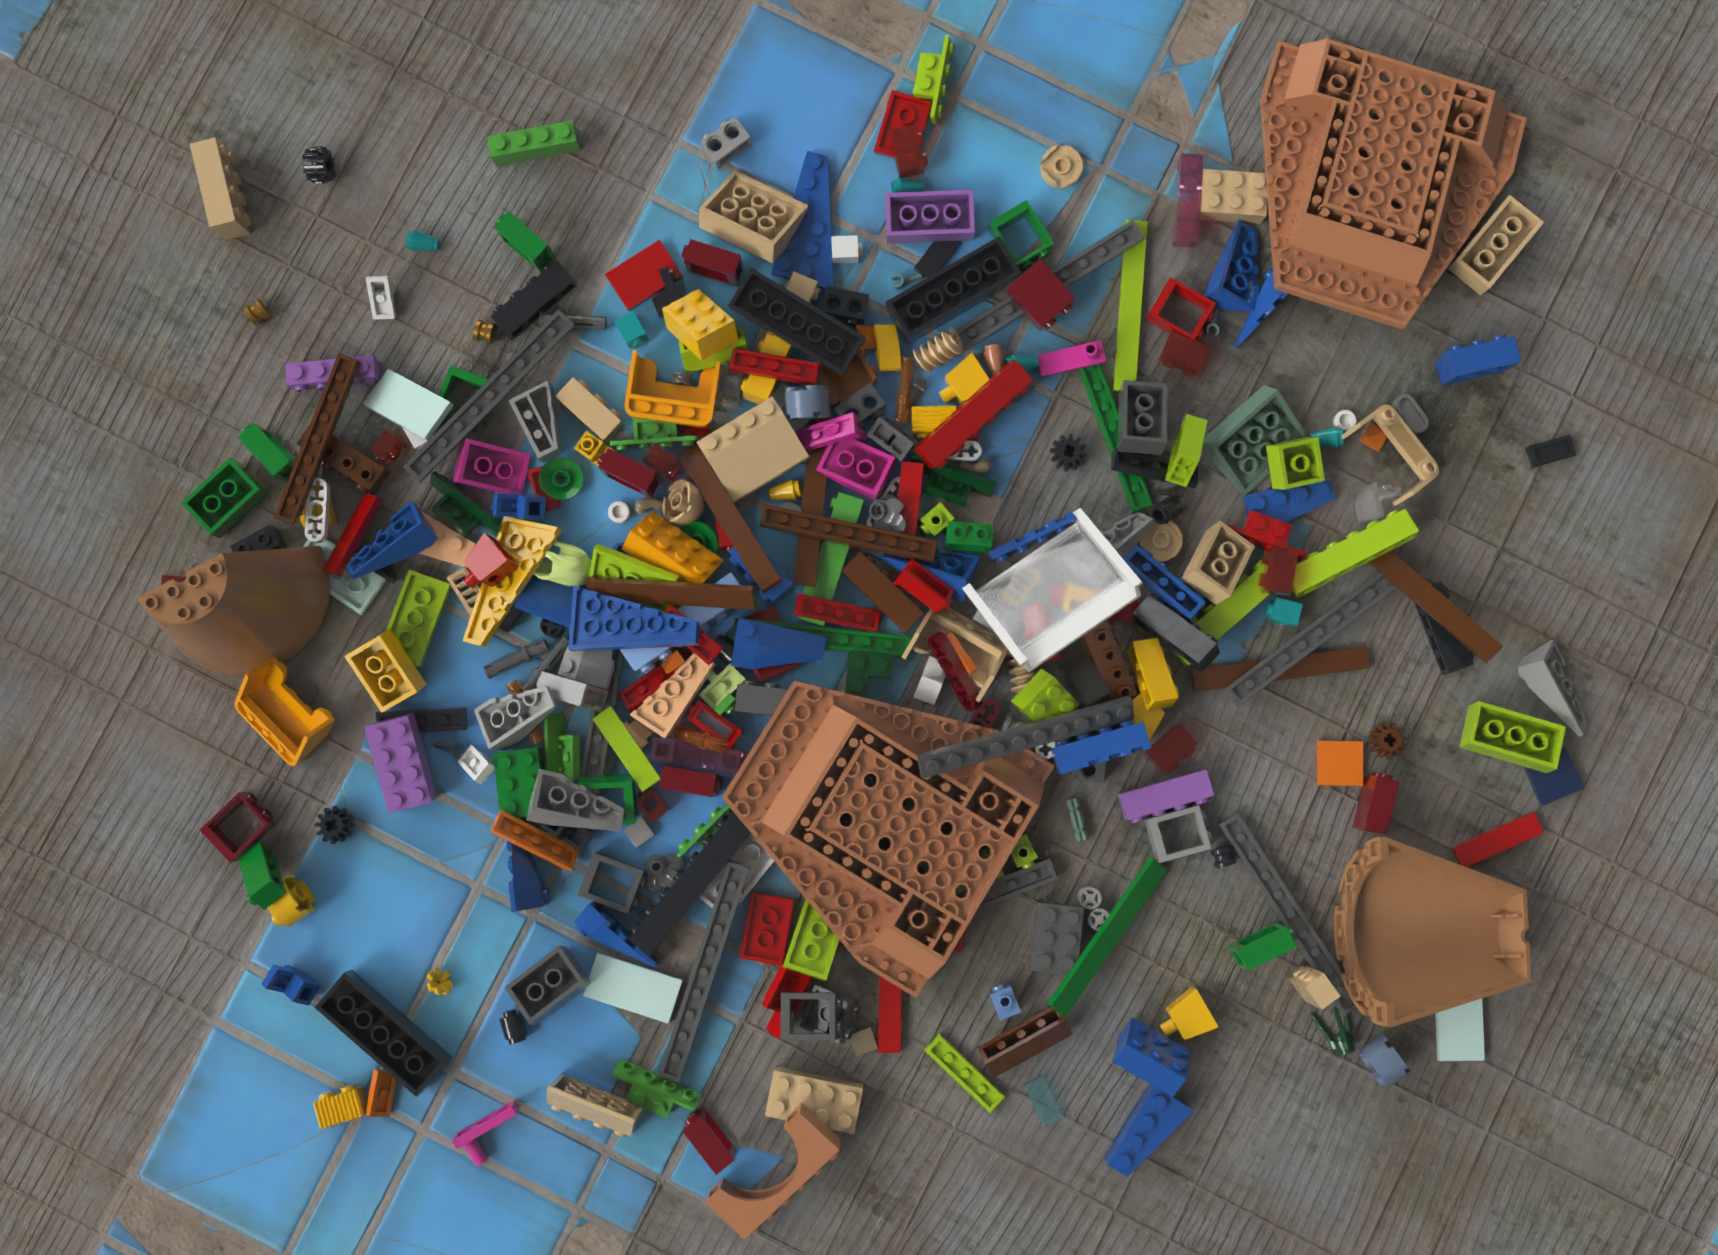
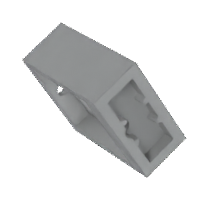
[536,671,609,712]
[1144,805,1213,863]

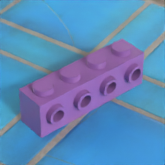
[285,355,382,393]
[1117,770,1214,823]

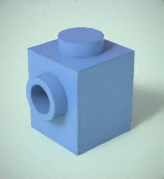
[989,983,1021,1021]

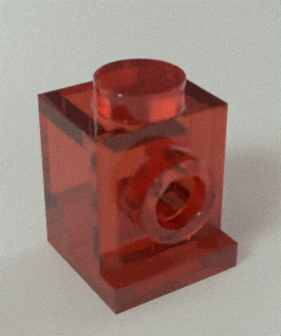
[370,430,408,466]
[635,788,671,823]

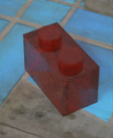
[890,124,928,178]
[1158,331,1212,377]
[642,444,681,484]
[1258,546,1298,597]
[1143,723,1198,774]

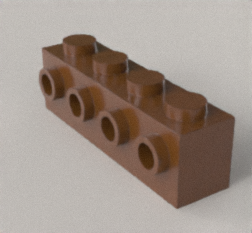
[297,422,390,493]
[842,552,924,634]
[1081,619,1138,701]
[977,1007,1073,1078]

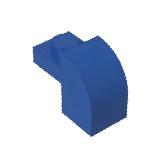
[493,492,546,520]
[262,964,321,1006]

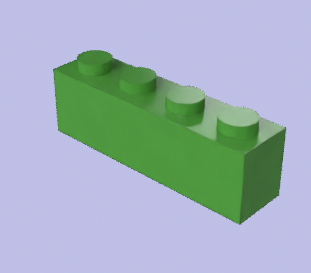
[487,120,581,166]

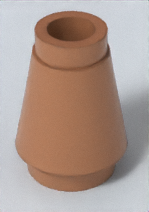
[983,343,1004,377]

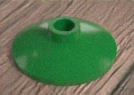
[539,457,583,500]
[680,521,719,554]

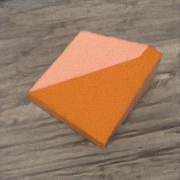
[856,325,877,350]
[1359,422,1387,452]
[661,650,685,674]

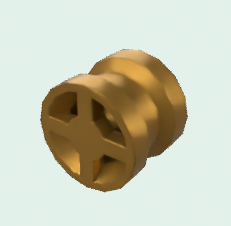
[243,299,271,326]
[473,319,497,344]

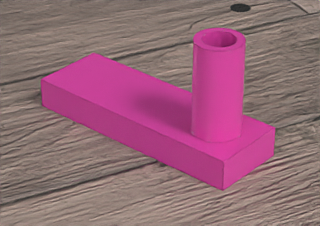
[1037,340,1107,378]
[796,413,868,452]
[452,1100,519,1166]

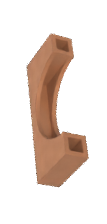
[705,1103,841,1240]

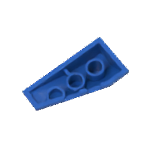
[731,618,827,670]

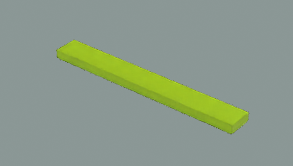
[1113,220,1148,392]

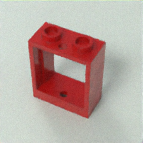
[1145,277,1216,345]

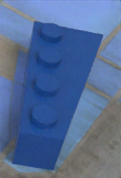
[1051,720,1151,774]
[1104,1084,1194,1177]

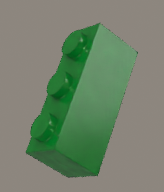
[238,841,286,910]

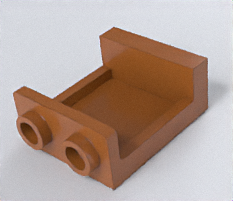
[817,347,879,410]

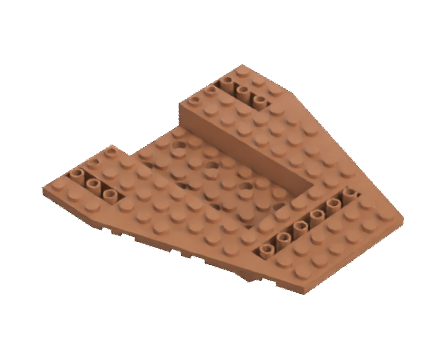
[1260,39,1527,330]
[722,681,1055,998]

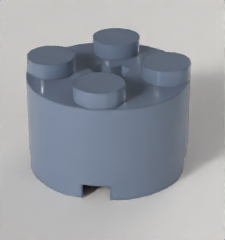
[785,385,831,420]
[1358,1034,1411,1089]

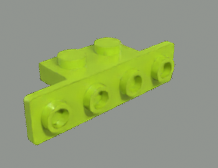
[913,35,955,125]

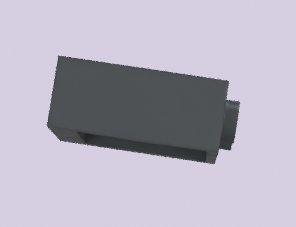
[578,852,648,914]
[781,992,842,1041]

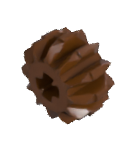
[1367,721,1408,759]

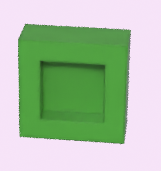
[714,693,736,716]

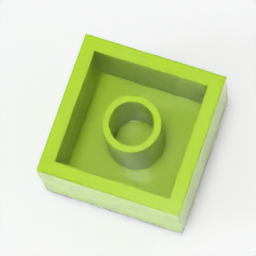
[1266,437,1325,490]
[1011,669,1080,723]

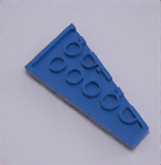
[771,151,834,290]
[568,585,700,652]

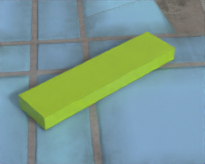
[593,706,661,792]
[924,1033,1006,1113]

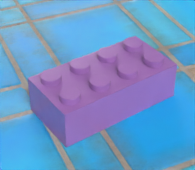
[885,190,975,244]
[364,713,438,813]

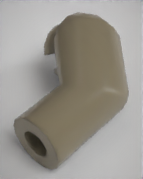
[959,457,992,476]
[635,496,663,514]

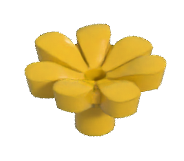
[427,967,453,995]

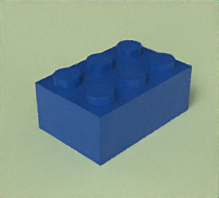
[1435,335,1521,386]
[728,547,794,605]
[1113,1018,1191,1097]

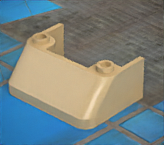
[1341,404,1439,506]
[902,607,1008,702]

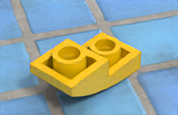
[873,324,901,371]
[574,431,615,466]

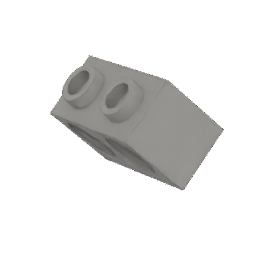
[700,117,752,170]

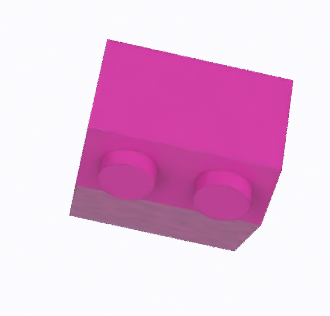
[452,438,531,493]
[816,438,897,501]

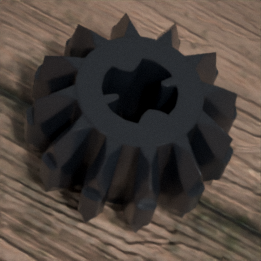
[302,146,336,184]
[1049,434,1087,472]
[314,806,355,844]

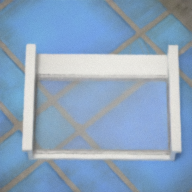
[962,508,1142,672]

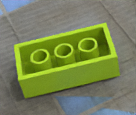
[1459,701,1566,773]

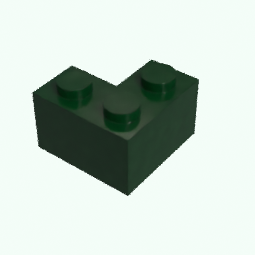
[845,651,893,698]

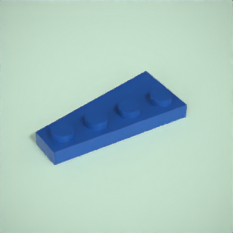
[1243,478,1335,523]
[988,511,1076,563]

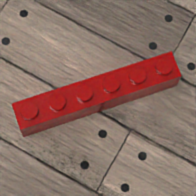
[913,360,1032,469]

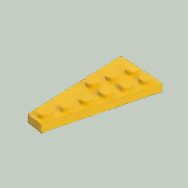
[463,516,562,647]

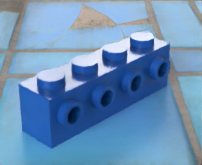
[1124,545,1206,623]

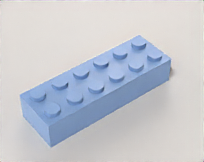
[620,573,740,674]

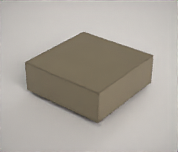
[851,1026,878,1056]

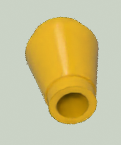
[769,479,803,501]

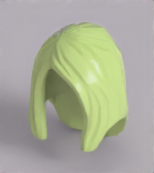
[534,540,591,586]

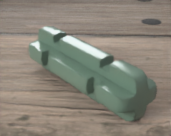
[1067,798,1088,842]

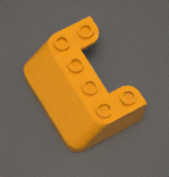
[624,350,723,427]
[234,656,335,766]

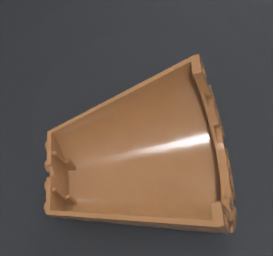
[137,546,331,675]
[1334,837,1532,1027]

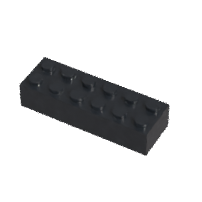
[885,236,1022,345]
[728,268,866,377]
[314,970,453,1097]

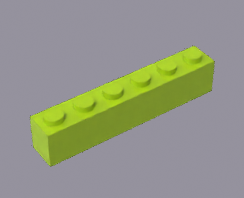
[1284,509,1419,599]
[1167,558,1288,666]

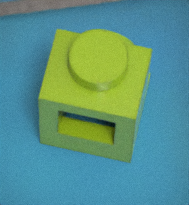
[919,502,955,538]
[1010,833,1038,869]

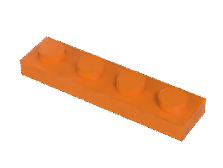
[490,810,579,871]

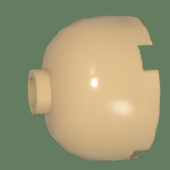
[662,479,705,525]

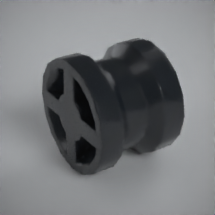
[540,618,565,638]
[1210,845,1237,868]

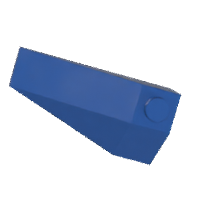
[1204,219,1259,311]
[1233,266,1288,348]
[346,501,438,579]
[883,549,980,602]
[507,841,550,912]
[574,901,660,968]

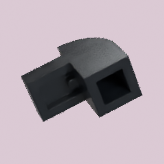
[650,266,685,318]
[539,823,595,853]

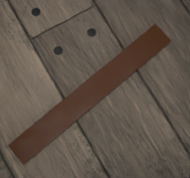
[273,353,361,527]
[793,416,833,587]
[678,444,782,594]
[759,504,938,564]
[1362,528,1503,664]
[585,577,757,610]
[1190,646,1370,692]

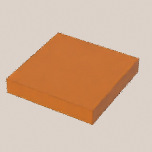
[1317,741,1363,786]

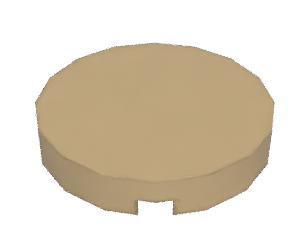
[1040,145,1083,189]
[1139,521,1183,562]

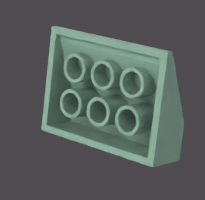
[1202,385,1308,496]

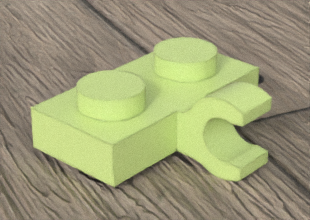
[699,664,746,710]

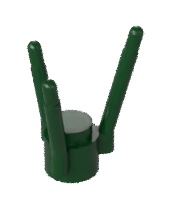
[1311,1007,1355,1055]

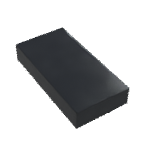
[914,241,957,278]
[1525,435,1577,468]

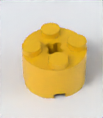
[268,874,315,927]

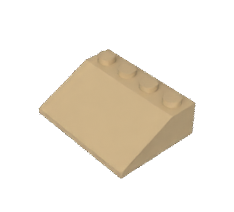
[699,170,808,263]
[697,397,810,503]
[547,1074,643,1137]

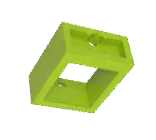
[1165,414,1208,487]

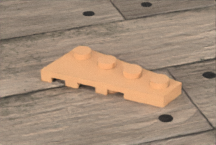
[418,511,476,568]
[630,653,716,739]

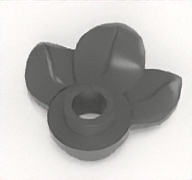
[869,498,906,531]
[644,854,686,894]

